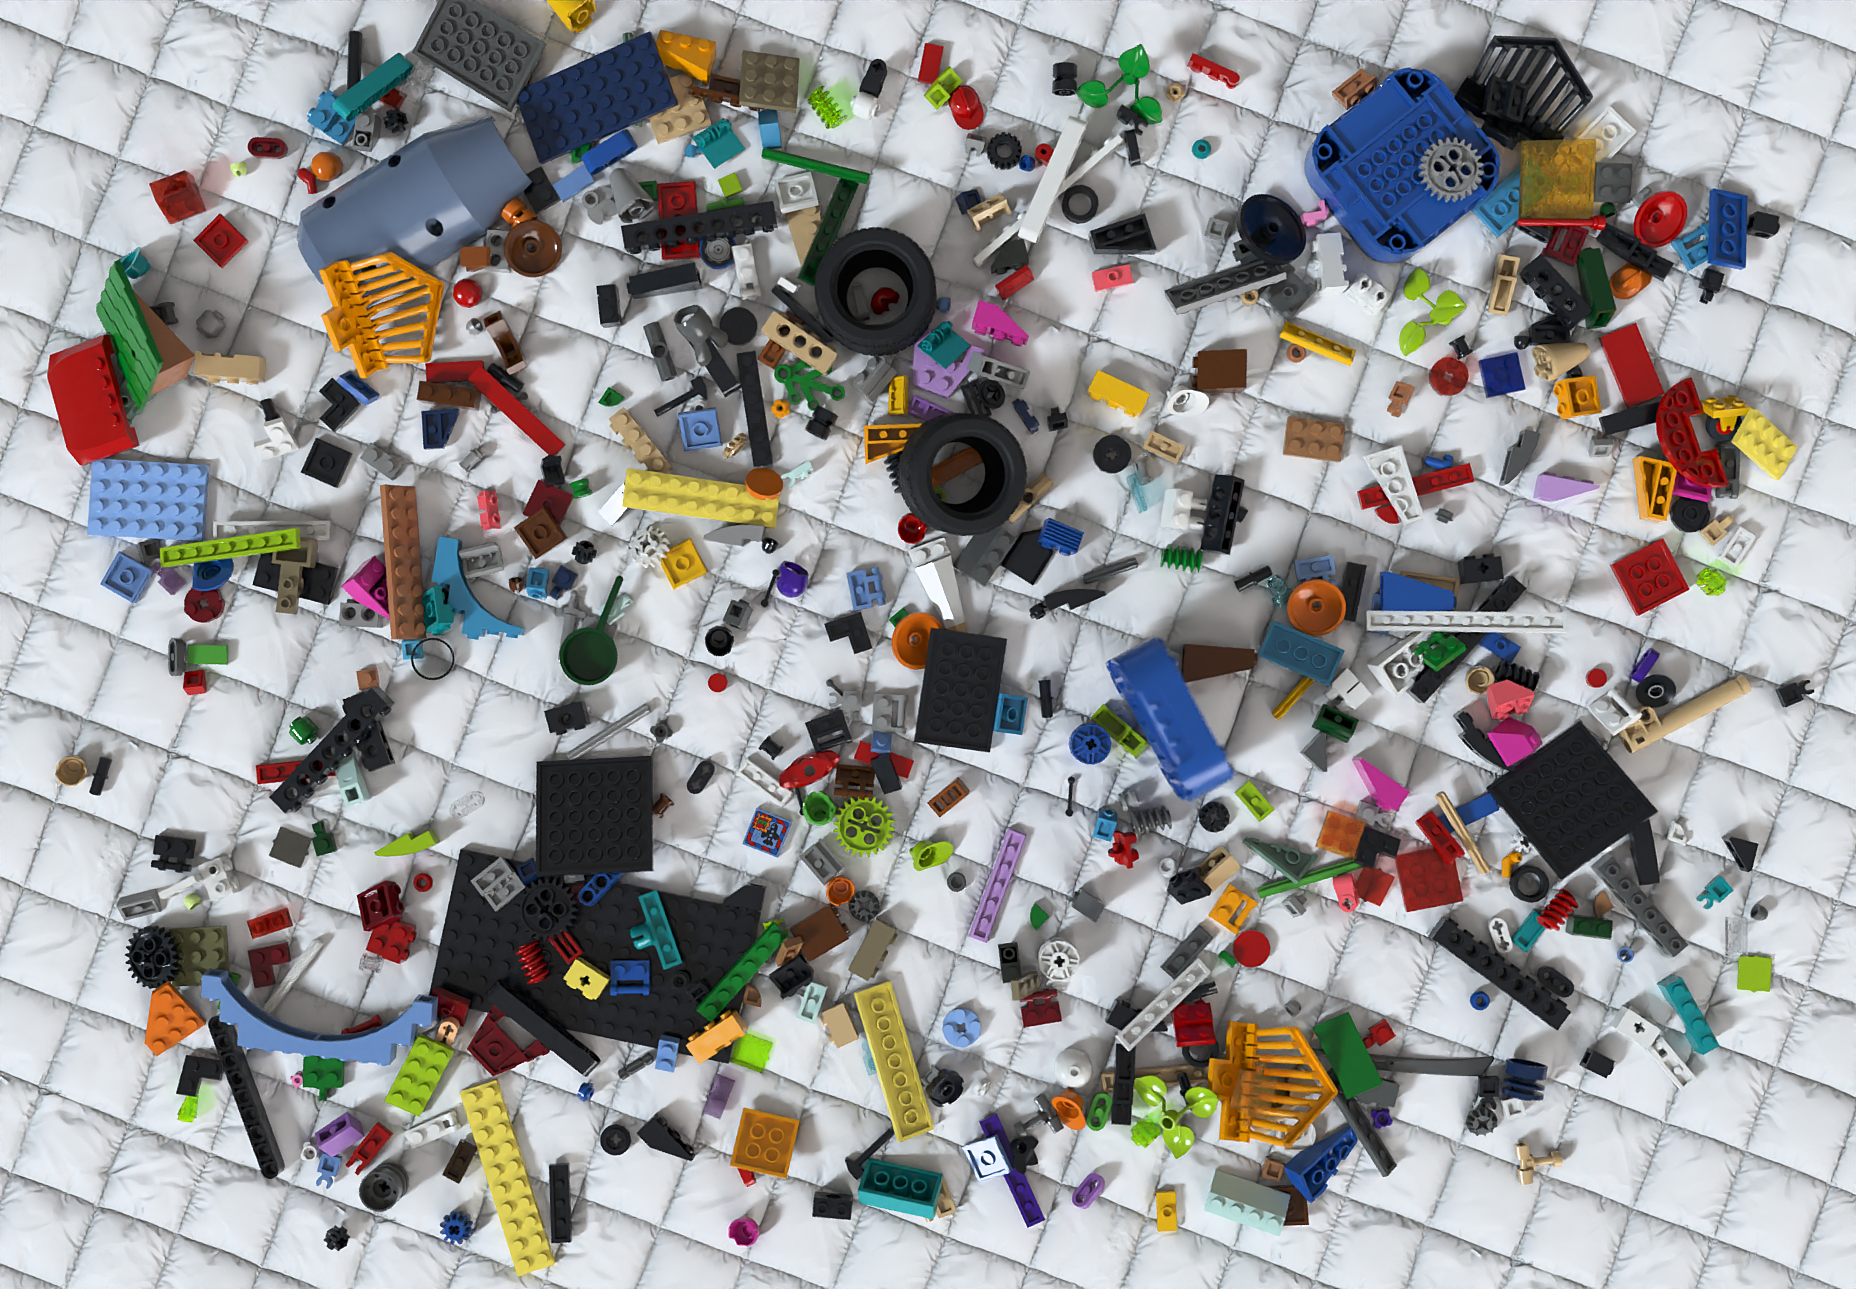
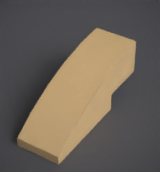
[1488,253,1520,316]

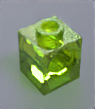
[1130,1115,1162,1148]

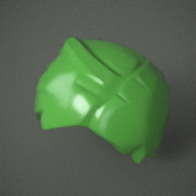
[803,791,837,826]

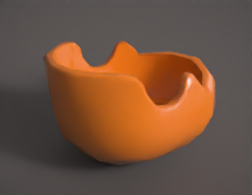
[311,152,343,181]
[826,875,855,906]

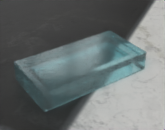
[1126,474,1148,514]

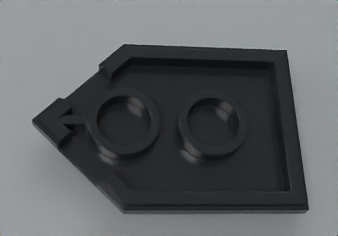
[1001,528,1053,586]

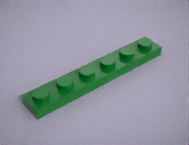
[696,922,789,1022]

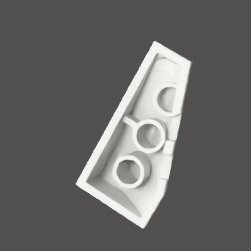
[1367,631,1445,697]

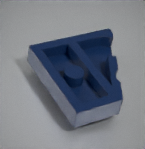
[421,409,460,450]

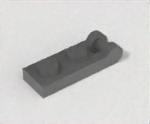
[1715,444,1741,499]

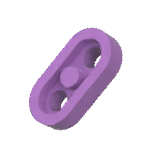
[1072,1173,1105,1209]

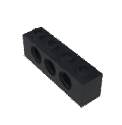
[1519,254,1593,330]
[1200,474,1245,555]
[342,692,395,772]

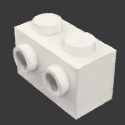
[198,856,240,902]

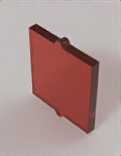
[1356,867,1395,906]

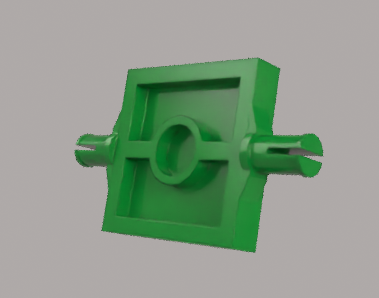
[303,1055,344,1101]

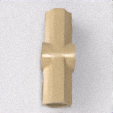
[1008,472,1054,523]

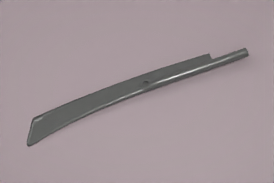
[1312,1048,1494,1076]

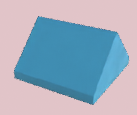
[993,693,1028,735]

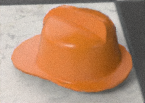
[1609,263,1652,300]
[1052,1087,1086,1130]

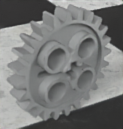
[1418,137,1484,202]

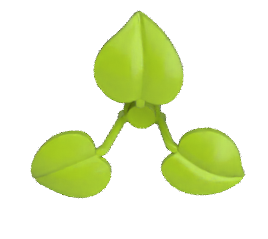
[1399,268,1467,356]
[1134,1075,1219,1159]

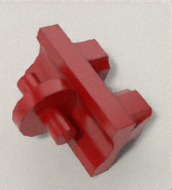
[1108,830,1139,869]

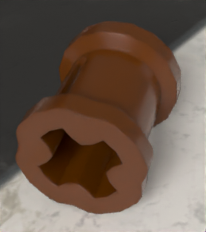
[653,793,675,818]

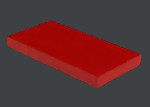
[657,181,701,261]
[1598,323,1665,409]

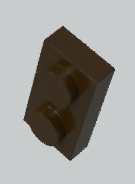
[442,1139,478,1184]

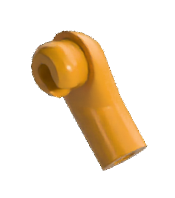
[1502,851,1522,877]

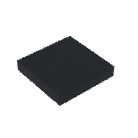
[301,438,353,488]

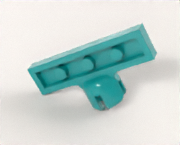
[630,890,682,970]

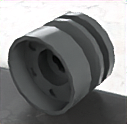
[359,1162,409,1212]

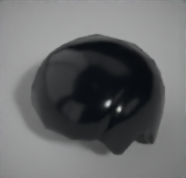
[705,626,734,657]

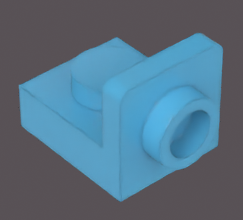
[526,567,550,599]
[1092,809,1117,842]

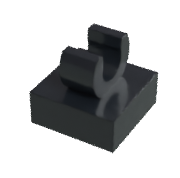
[1047,407,1068,432]

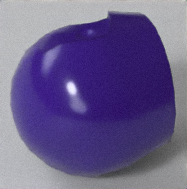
[776,561,809,598]

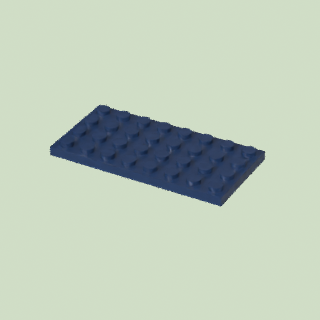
[517,31,679,164]

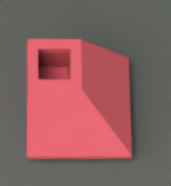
[1486,680,1535,720]

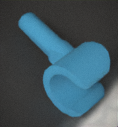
[685,144,702,158]

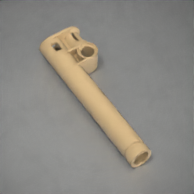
[1617,675,1751,754]

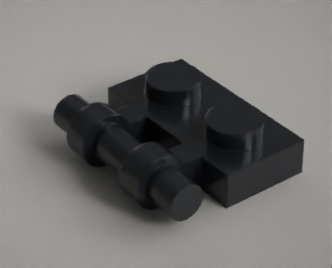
[151,835,196,873]

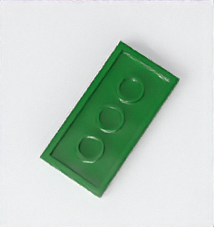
[1313,1012,1383,1100]

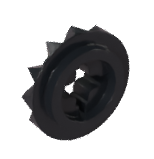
[976,379,1005,410]
[1199,802,1230,833]
[600,1124,631,1156]

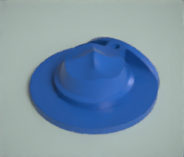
[192,558,234,591]

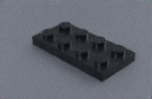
[252,552,338,605]

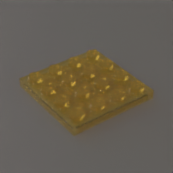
[1518,139,1596,219]

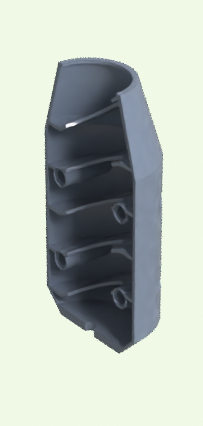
[297,115,532,308]

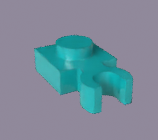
[1696,875,1734,909]

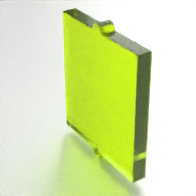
[730,1033,773,1073]

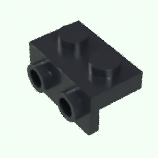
[1167,867,1212,905]
[769,954,814,999]

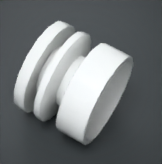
[1037,937,1080,981]

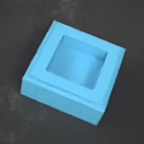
[402,639,424,660]

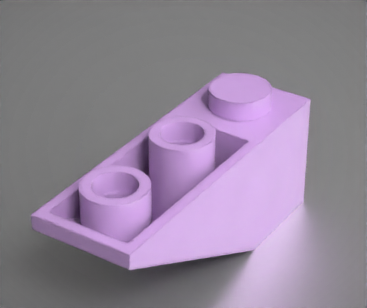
[1533,472,1600,502]

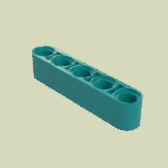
[332,53,415,122]

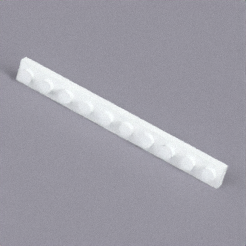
[973,135,1123,268]
[1366,611,1567,633]

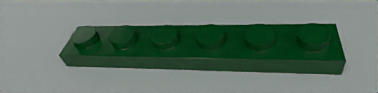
[796,178,859,286]

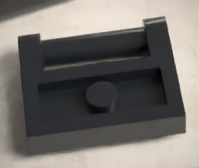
[805,710,853,752]

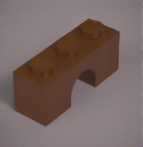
[417,381,482,411]

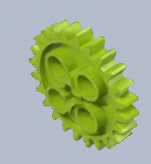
[833,796,895,857]

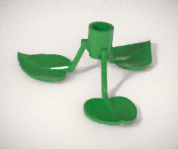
[1077,44,1162,124]

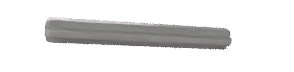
[566,704,651,760]

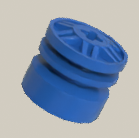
[1068,724,1111,765]

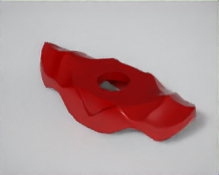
[779,750,840,788]

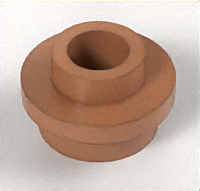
[1286,343,1306,363]

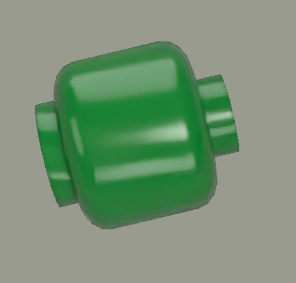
[289,716,319,745]

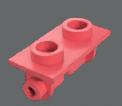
[477,490,501,531]

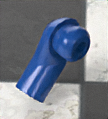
[1424,454,1454,469]

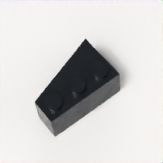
[1088,213,1157,255]

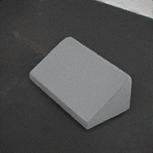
[117,889,162,921]

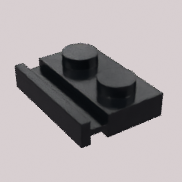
[524,166,561,214]

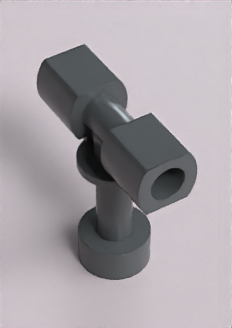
[1014,1093,1064,1138]

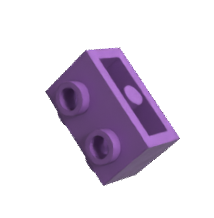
[315,1112,364,1157]

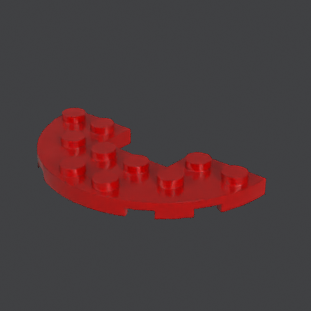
[1656,377,1729,488]

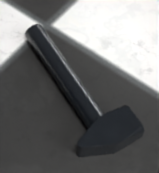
[654,376,707,417]
[845,1129,894,1180]

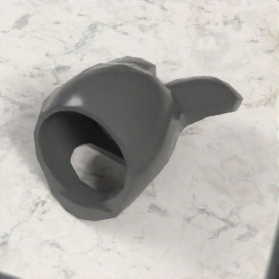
[674,305,728,366]

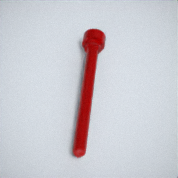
[1517,215,1606,230]

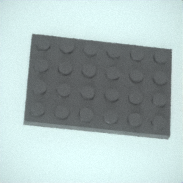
[412,0,547,112]

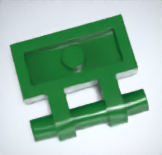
[1413,632,1466,672]

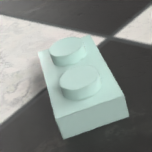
[796,981,828,1024]

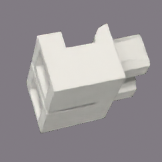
[1323,668,1372,713]

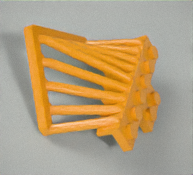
[319,252,444,378]
[1207,1021,1338,1148]

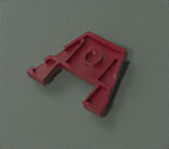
[467,1004,550,1076]

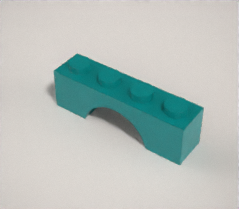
[1657,974,1720,1055]

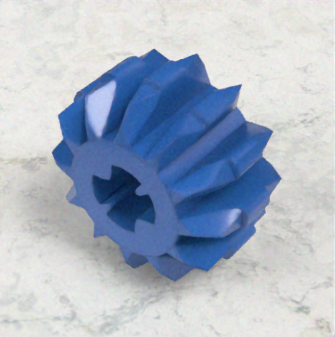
[440,1211,473,1245]

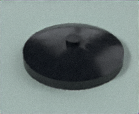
[1236,194,1306,265]

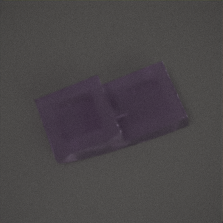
[702,1074,735,1119]

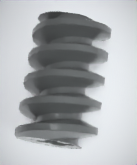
[1130,806,1172,835]

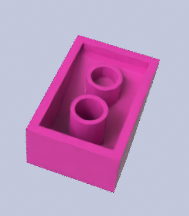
[1352,757,1410,811]

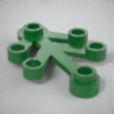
[774,361,845,411]

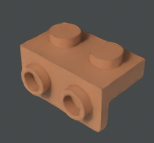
[1332,68,1377,110]

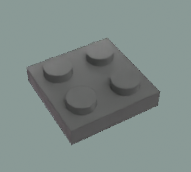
[1591,163,1633,203]

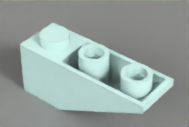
[333,748,371,807]

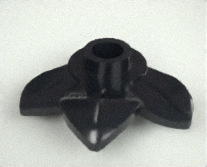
[1010,1136,1039,1174]

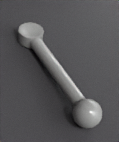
[1574,719,1608,747]

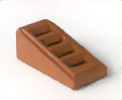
[927,777,970,818]

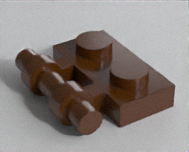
[834,764,875,799]

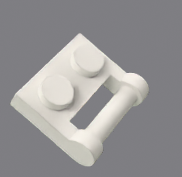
[1588,688,1642,736]

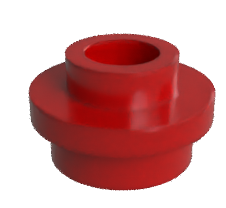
[413,873,433,892]

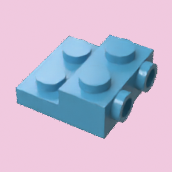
[307,89,356,146]

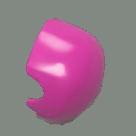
[728,1216,759,1246]

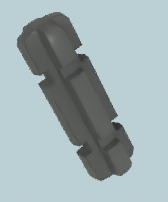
[618,1053,654,1080]

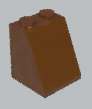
[1192,349,1247,393]

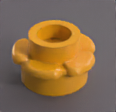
[771,399,790,418]

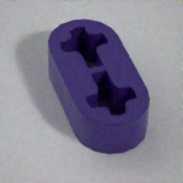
[1630,648,1660,683]

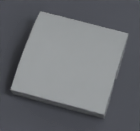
[471,857,527,912]

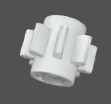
[1510,829,1533,853]

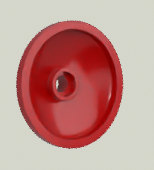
[1633,190,1687,248]

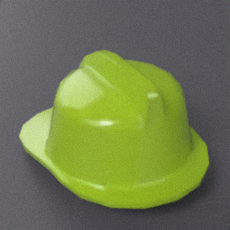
[909,840,953,871]

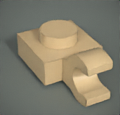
[1699,515,1735,546]

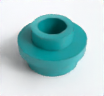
[1192,139,1211,159]

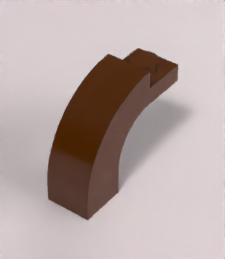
[483,311,528,375]

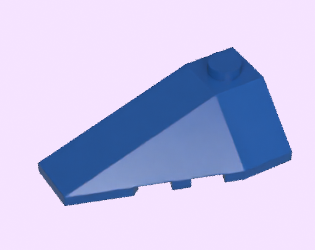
[1283,1125,1358,1203]

